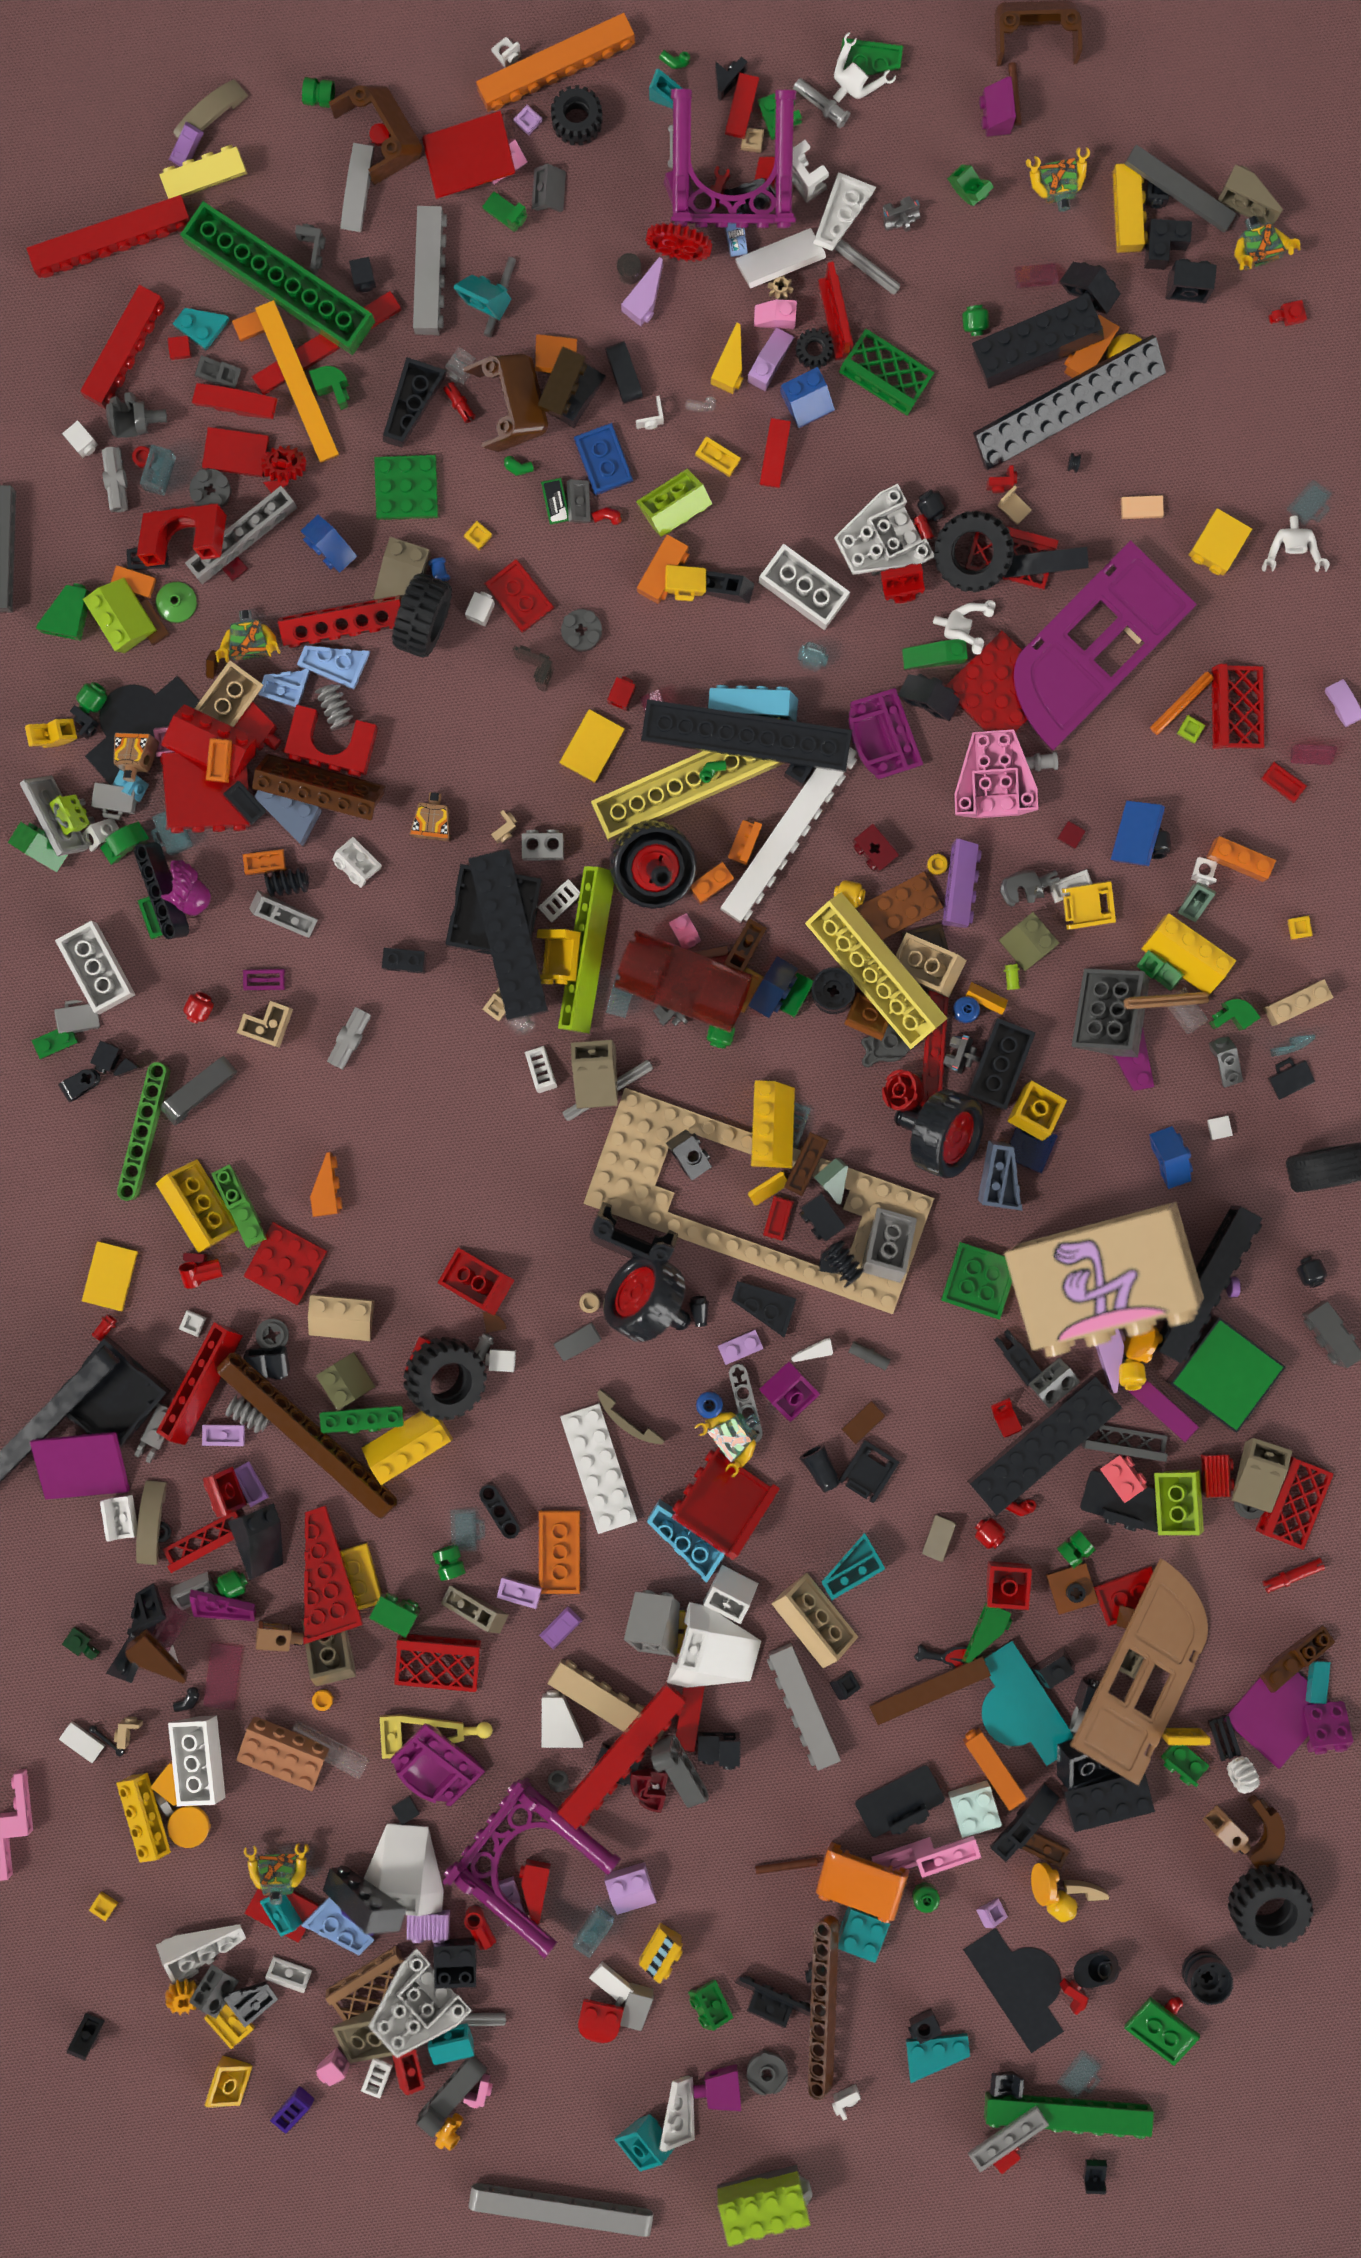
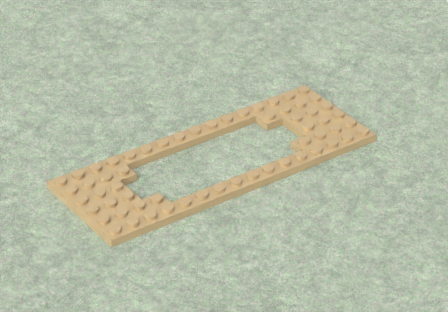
[583,1088,934,1314]

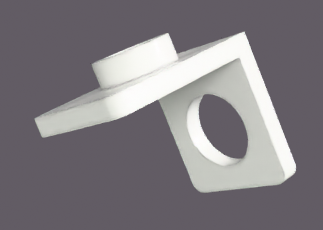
[491,37,521,68]
[636,396,664,430]
[82,818,119,852]
[1191,857,1217,886]

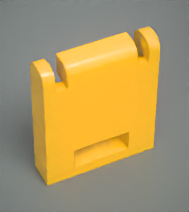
[1062,881,1116,929]

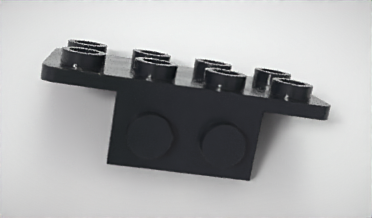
[1080,1470,1158,1532]
[855,1765,945,1838]

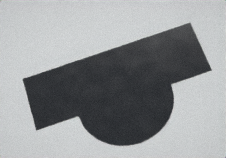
[85,676,200,785]
[963,1928,1064,2053]

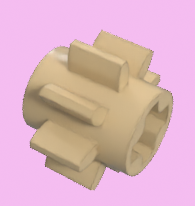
[768,275,793,300]

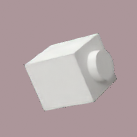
[62,420,98,458]
[465,591,495,626]
[485,1349,516,1372]

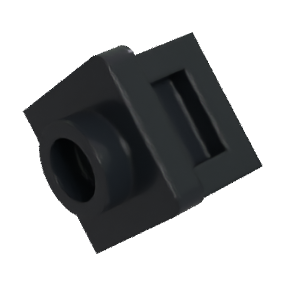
[1145,181,1169,209]
[990,2071,1024,2099]
[1083,2159,1107,2195]

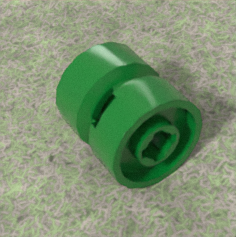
[302,77,335,108]
[1057,1530,1096,1569]
[432,1545,466,1581]

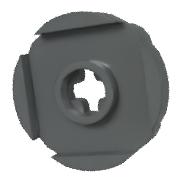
[189,469,232,507]
[561,609,602,652]
[746,2050,788,2095]

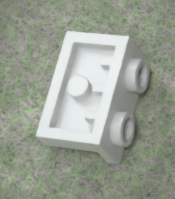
[332,837,382,888]

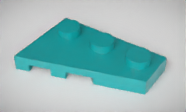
[906,2033,970,2083]

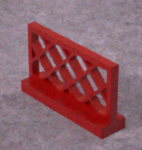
[818,261,855,361]
[965,526,1059,590]
[1212,664,1264,749]
[1255,1457,1334,1550]
[394,1634,481,1692]

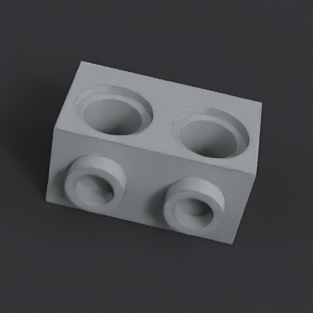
[522,830,564,861]

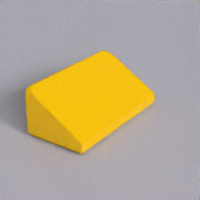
[748,1172,787,1206]

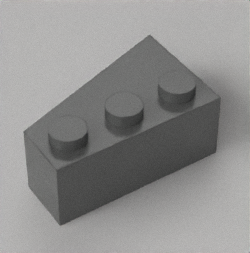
[1302,1301,1361,1368]

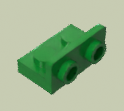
[1161,1745,1209,1787]
[688,1979,734,2031]

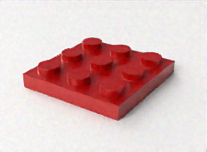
[244,1222,328,1306]

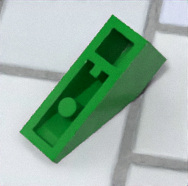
[902,639,968,670]
[962,1603,1012,1663]

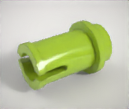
[1003,964,1020,990]

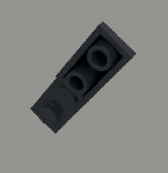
[990,1783,1060,1862]

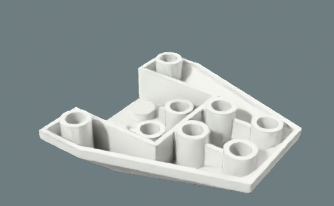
[834,484,934,575]
[667,1602,761,1688]
[364,1823,444,1916]
[369,1949,472,2058]

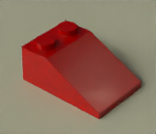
[437,1248,515,1315]

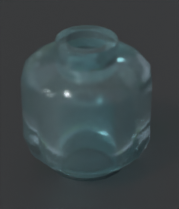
[797,641,829,671]

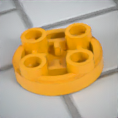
[1124,1326,1163,1363]
[167,1805,211,1848]
[1031,1862,1059,1906]

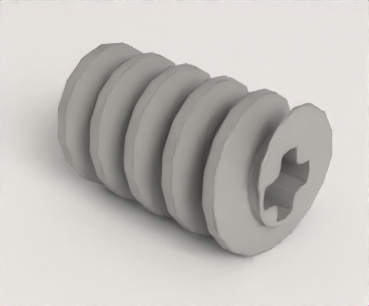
[315,684,353,731]
[226,1394,270,1433]

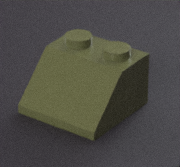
[998,912,1059,972]
[316,1352,376,1411]

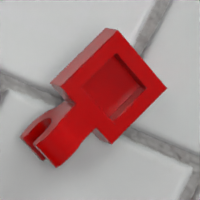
[710,166,730,208]
[1268,300,1307,327]

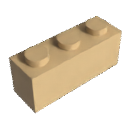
[1263,979,1333,1026]

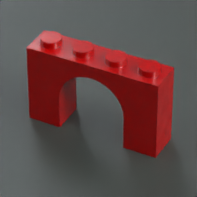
[137,504,227,566]
[284,705,378,777]

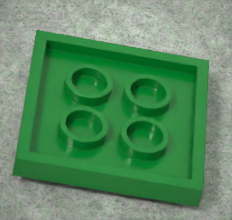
[374,455,438,520]
[941,1242,1012,1320]

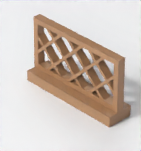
[325,1946,404,2021]

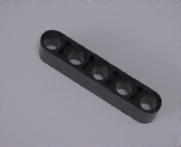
[134,842,189,940]

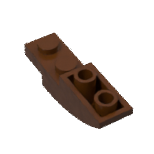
[1259,1625,1335,1693]

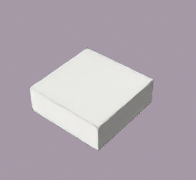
[1207,1116,1233,1140]
[179,1310,207,1337]

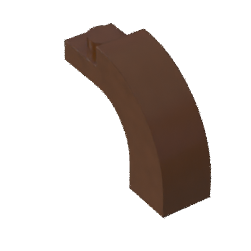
[1246,1795,1285,1869]

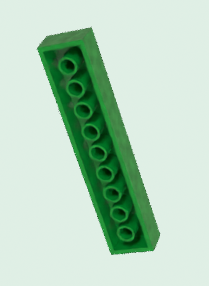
[180,201,375,356]

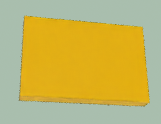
[559,709,625,783]
[82,1241,138,1311]
[340,1543,382,1610]

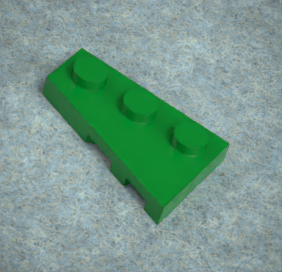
[841,38,903,76]

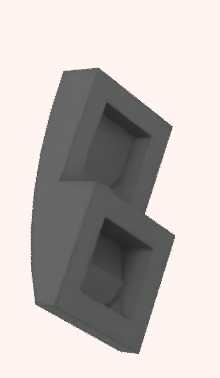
[194,355,241,389]

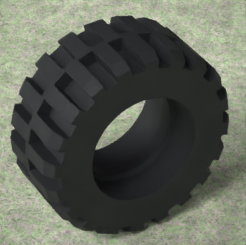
[934,511,1014,592]
[392,573,452,658]
[403,1337,487,1420]
[1228,1864,1314,1949]

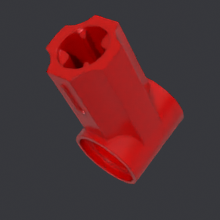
[179,1259,223,1289]
[464,1906,497,1950]

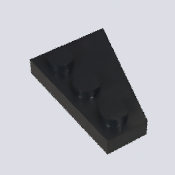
[106,1625,156,1683]

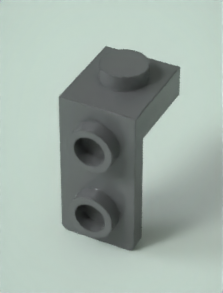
[295,224,326,276]
[1209,1036,1243,1087]

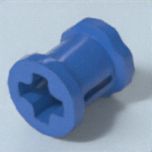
[428,557,450,582]

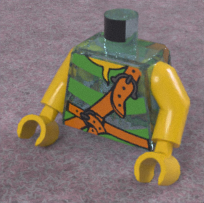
[1026,147,1090,212]
[1234,216,1301,271]
[216,610,281,663]
[694,1412,760,1477]
[244,1843,309,1905]

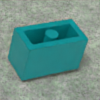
[428,2023,474,2065]

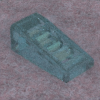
[793,1103,811,1149]

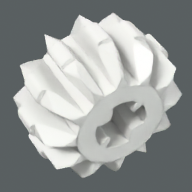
[1227,1756,1260,1794]

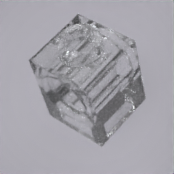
[445,347,477,385]

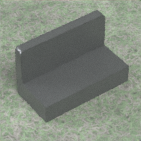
[532,164,566,212]

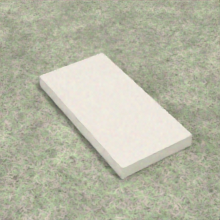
[735,228,826,288]

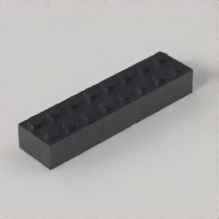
[468,849,549,1022]
[1155,1205,1263,1363]
[967,1375,1122,1516]

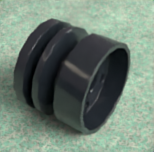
[812,967,855,1015]
[1182,1950,1233,2005]

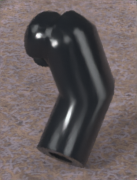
[173,1687,200,1712]

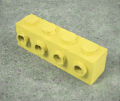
[159,145,247,199]

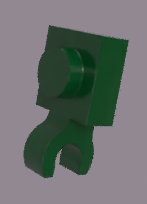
[62,1626,100,1660]

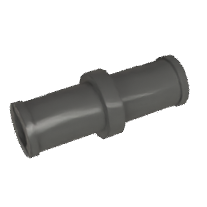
[848,1341,891,1371]

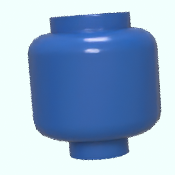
[952,996,980,1024]
[696,1391,723,1419]

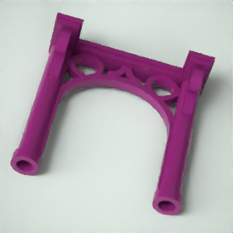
[670,89,796,228]
[442,1777,621,1959]

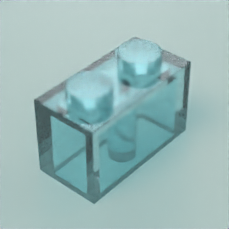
[140,445,176,496]
[572,1905,614,1959]

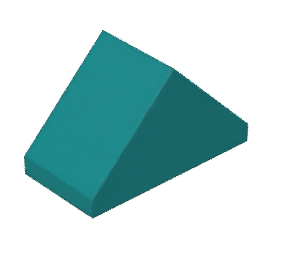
[649,69,683,109]

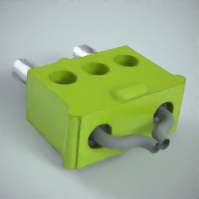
[49,795,95,835]

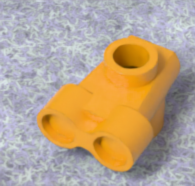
[435,2113,463,2151]

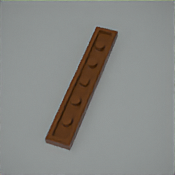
[869,1656,991,1725]

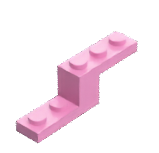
[0,1769,33,1881]
[871,1836,981,1878]

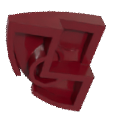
[630,1768,669,1813]

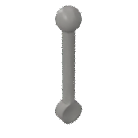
[668,125,673,169]

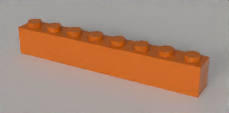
[476,13,635,112]

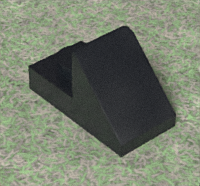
[715,56,748,101]
[66,2013,104,2061]

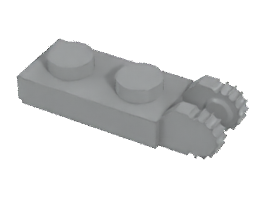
[134,1403,169,1463]

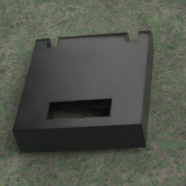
[839,1439,900,1503]

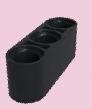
[605,341,643,404]
[479,1482,521,1539]

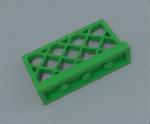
[839,329,935,416]

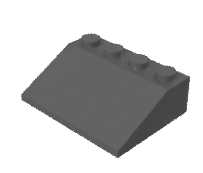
[1072,969,1150,1057]

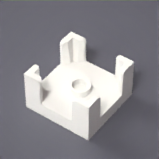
[792,140,829,203]

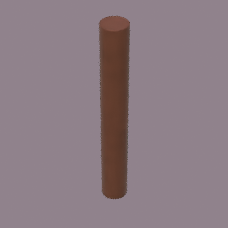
[1008,62,1022,126]
[755,1858,817,1875]

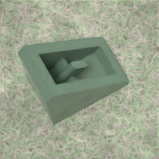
[1178,882,1216,923]
[814,1158,848,1204]

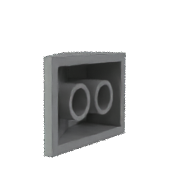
[861,1208,917,1283]

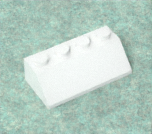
[168,1715,226,1806]

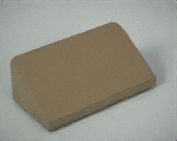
[922,1515,956,1562]

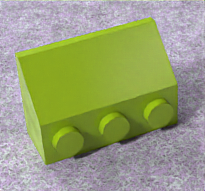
[636,469,712,537]
[83,578,157,653]
[1154,1470,1204,1535]

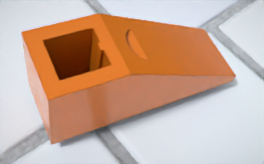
[310,1152,343,1217]

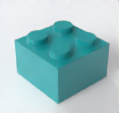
[838,1906,890,1963]

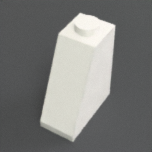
[542,1690,584,1748]

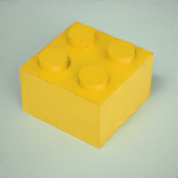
[1007,1080,1067,1141]

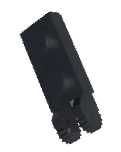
[994,1329,1042,1387]

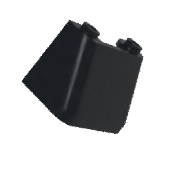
[589,1202,678,1262]

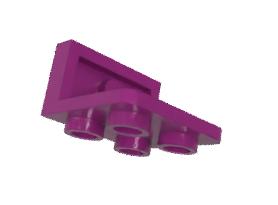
[1304,1701,1354,1755]

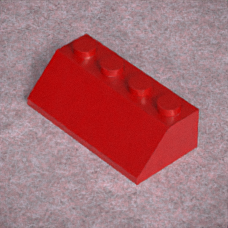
[161,704,256,780]

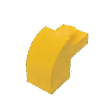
[25,719,77,748]

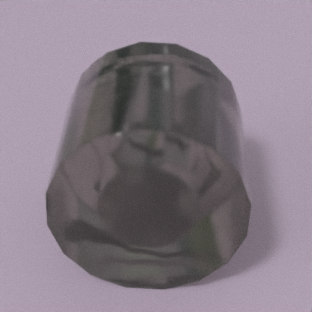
[617,253,643,285]

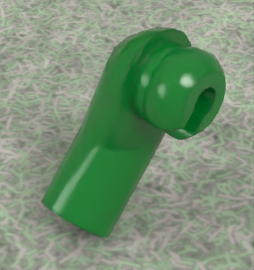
[659,50,690,69]
[504,456,534,476]
[699,760,726,783]

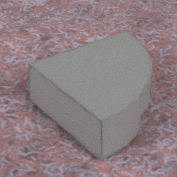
[154,1791,174,1817]

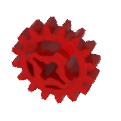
[261,446,306,483]

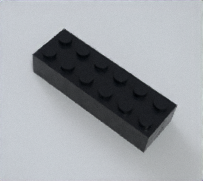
[972,293,1104,389]

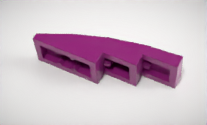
[1122,1380,1199,1443]

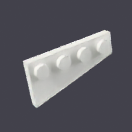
[813,172,876,251]

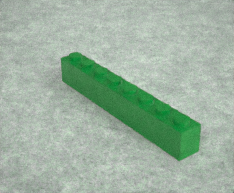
[984,2092,1154,2139]

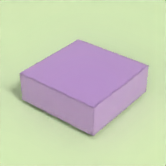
[513,105,542,136]

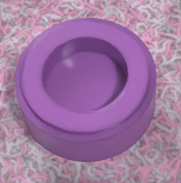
[1226,1276,1240,1297]

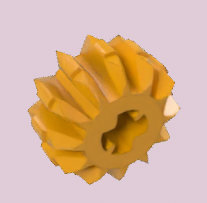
[165,1978,198,2015]

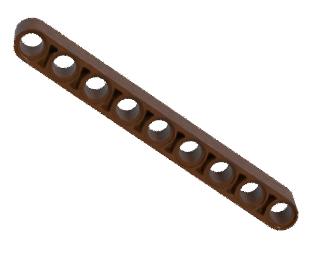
[808,1915,839,2100]

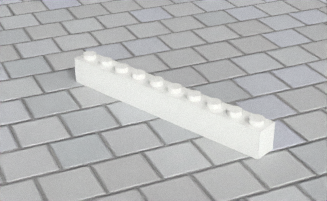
[720,748,858,923]

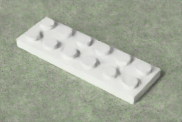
[560,1403,637,1534]

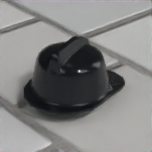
[1074,1951,1122,1988]

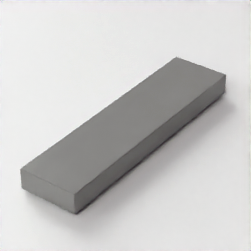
[968,2106,1049,2172]

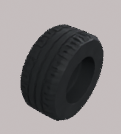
[1286,1143,1361,1192]

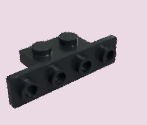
[735,1975,811,2028]

